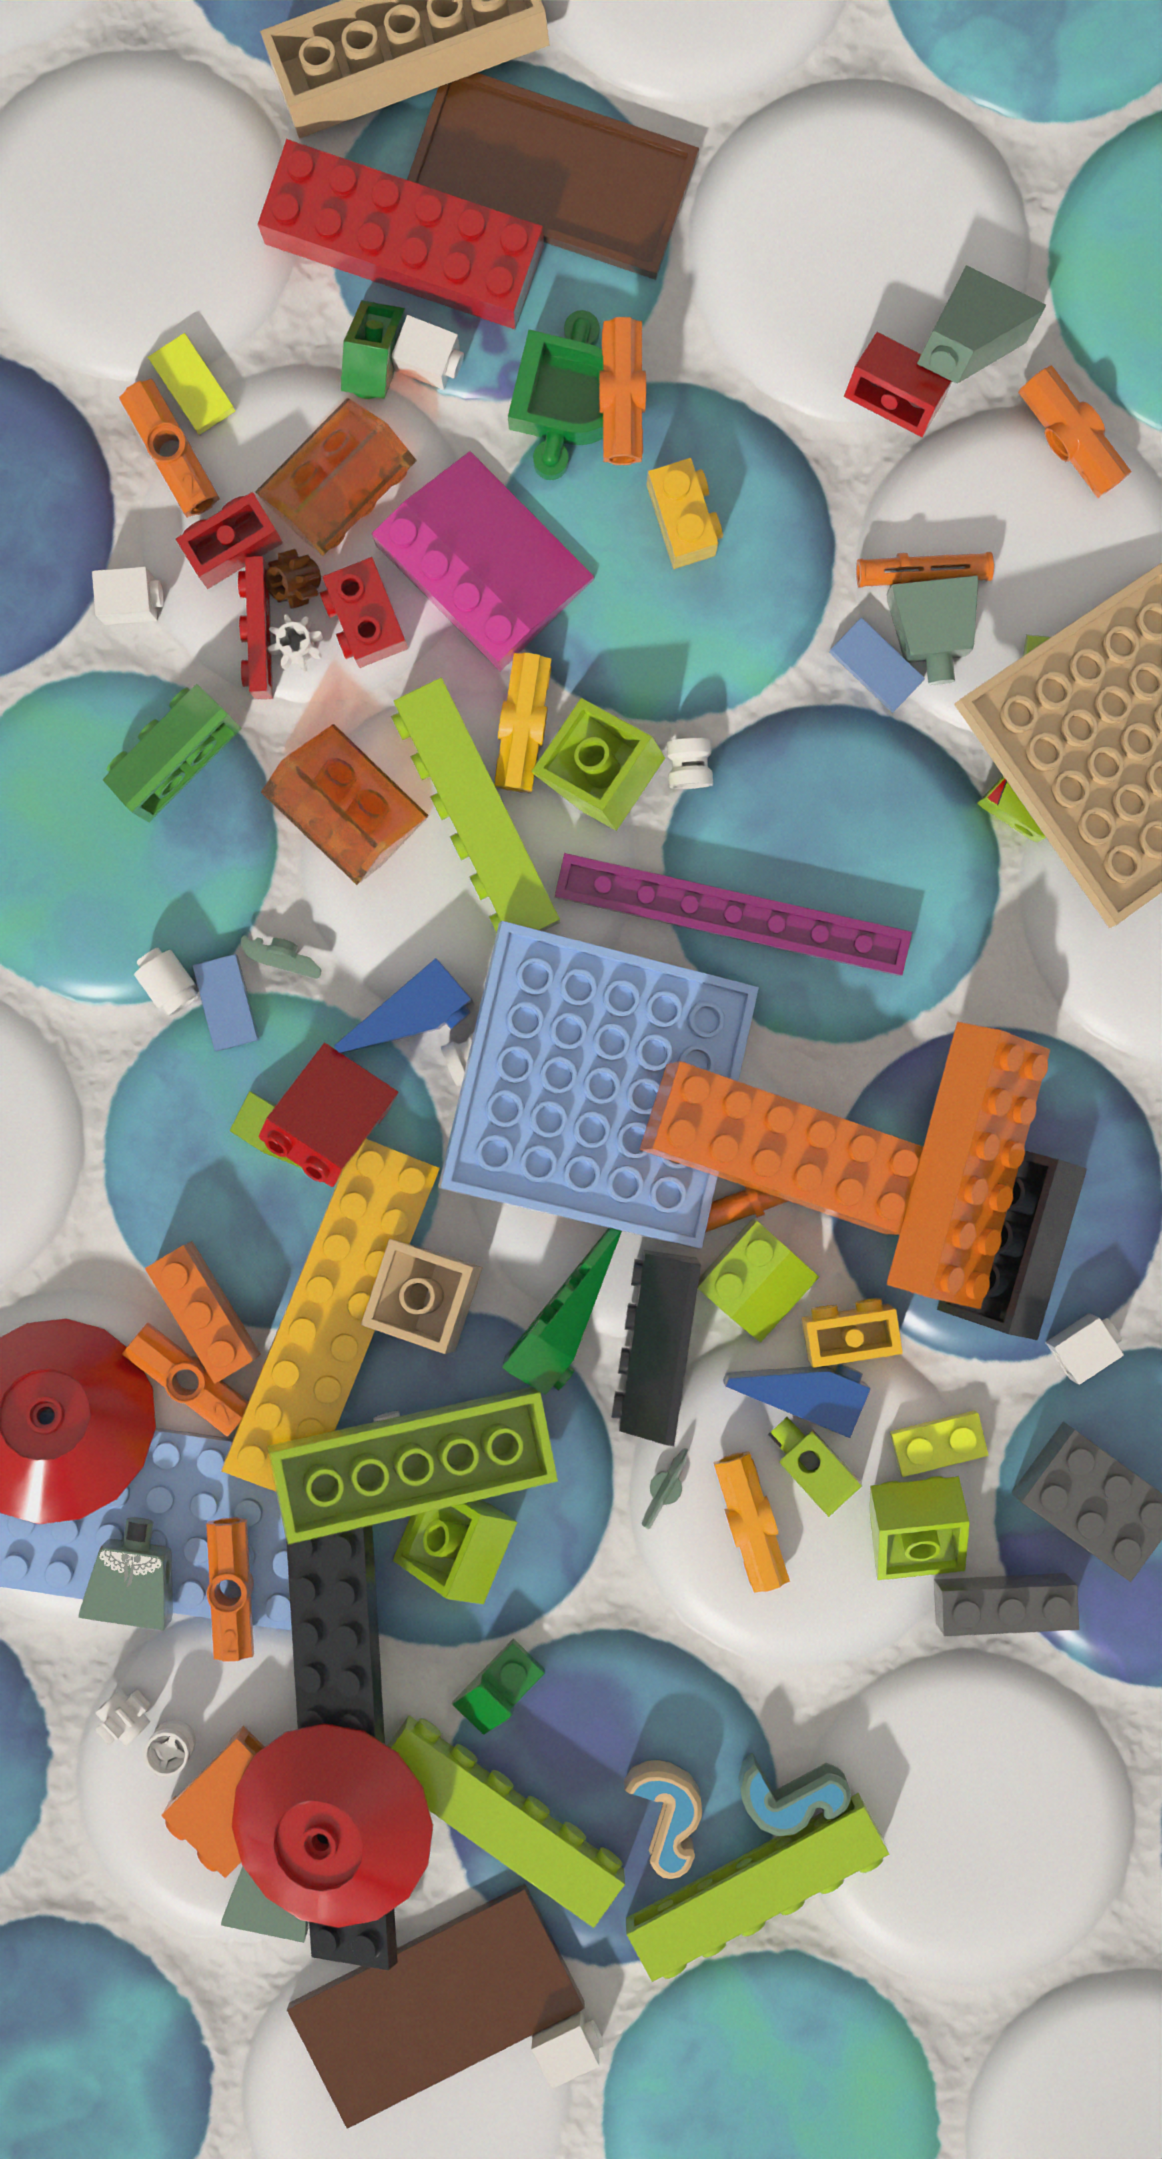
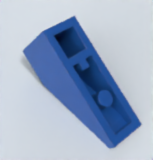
[334,958,473,1053]
[723,1364,871,1438]

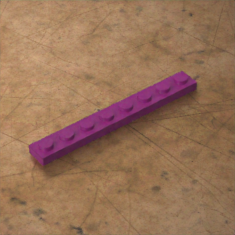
[554,853,912,976]

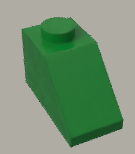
[341,300,405,399]

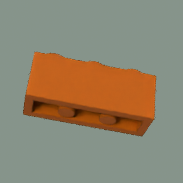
[145,1241,261,1384]

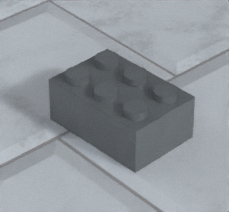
[1011,1422,1162,1582]

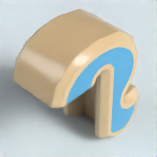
[624,1760,702,1879]

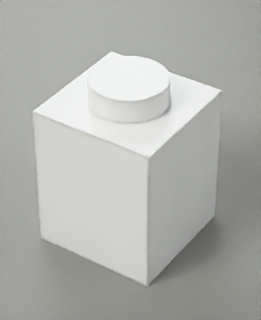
[391,315,464,390]
[92,567,163,625]
[1045,1313,1124,1385]
[531,2010,603,2089]

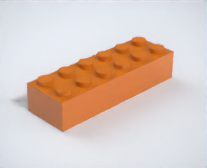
[886,1022,1050,1309]
[639,1061,923,1235]

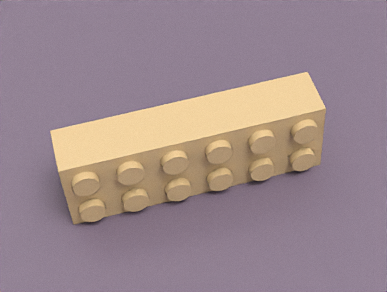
[260,0,550,139]

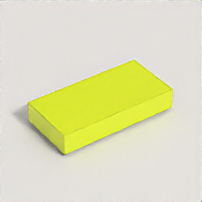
[148,333,236,435]

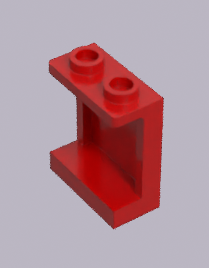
[258,1042,399,1187]

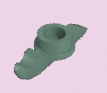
[241,935,322,979]
[641,1448,688,1529]

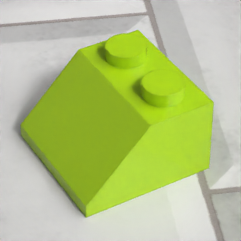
[532,698,665,831]
[698,1218,819,1343]
[869,1476,970,1581]
[392,1500,518,1605]

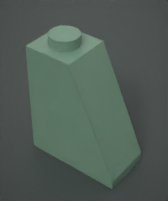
[917,265,1046,384]

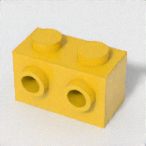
[647,458,723,569]
[801,1298,903,1368]

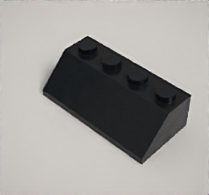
[937,1151,1087,1340]
[611,1250,701,1446]

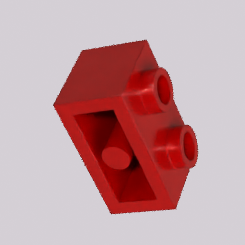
[843,332,953,437]
[176,492,283,589]
[320,557,409,668]

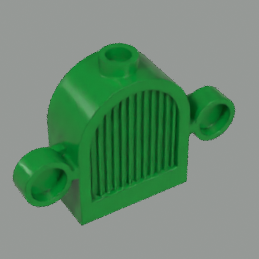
[508,310,603,480]

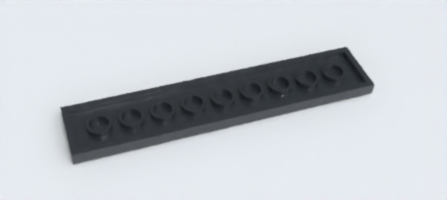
[286,1525,398,1970]

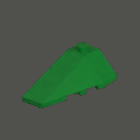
[502,1228,622,1395]

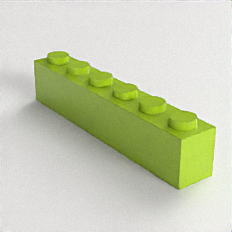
[391,677,560,933]
[387,1715,625,1928]
[626,1793,890,1982]

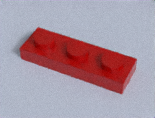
[238,556,273,699]

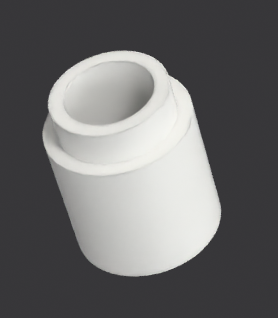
[134,947,198,1016]

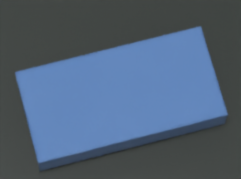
[829,618,925,713]
[192,954,260,1051]

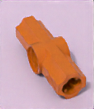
[599,317,646,465]
[1018,365,1132,498]
[119,379,220,518]
[122,1323,248,1437]
[206,1517,254,1662]

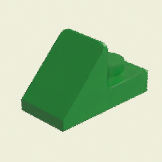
[452,1639,545,1735]

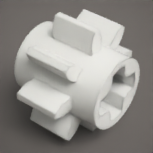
[268,614,324,671]
[95,1688,151,1746]

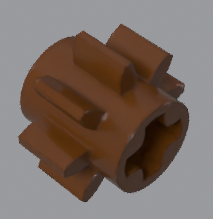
[265,549,321,609]

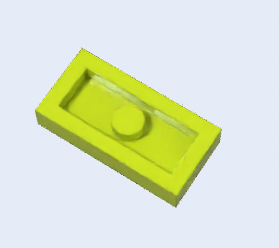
[890,1410,989,1477]

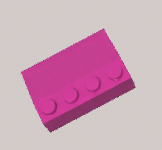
[371,451,595,672]

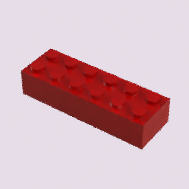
[257,139,544,330]

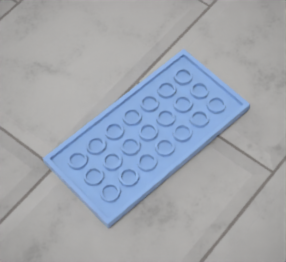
[0,1411,292,1631]

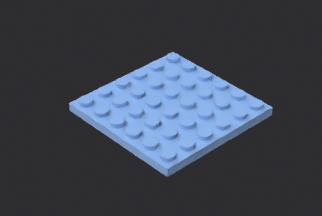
[438,921,759,1249]

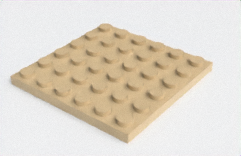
[954,563,1162,928]

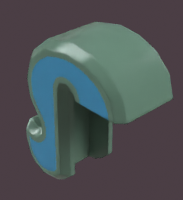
[738,1753,851,1836]

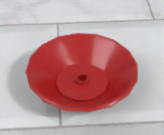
[0,1318,156,1524]
[231,1724,433,1928]

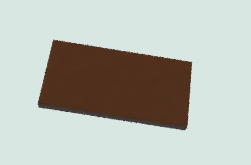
[407,73,699,280]
[287,1884,585,2129]

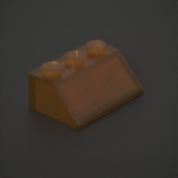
[255,398,417,556]
[261,724,429,885]

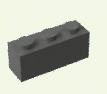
[934,1573,1079,1636]

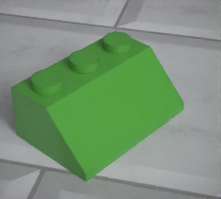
[102,684,242,822]

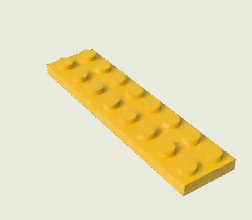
[221,1139,440,1492]

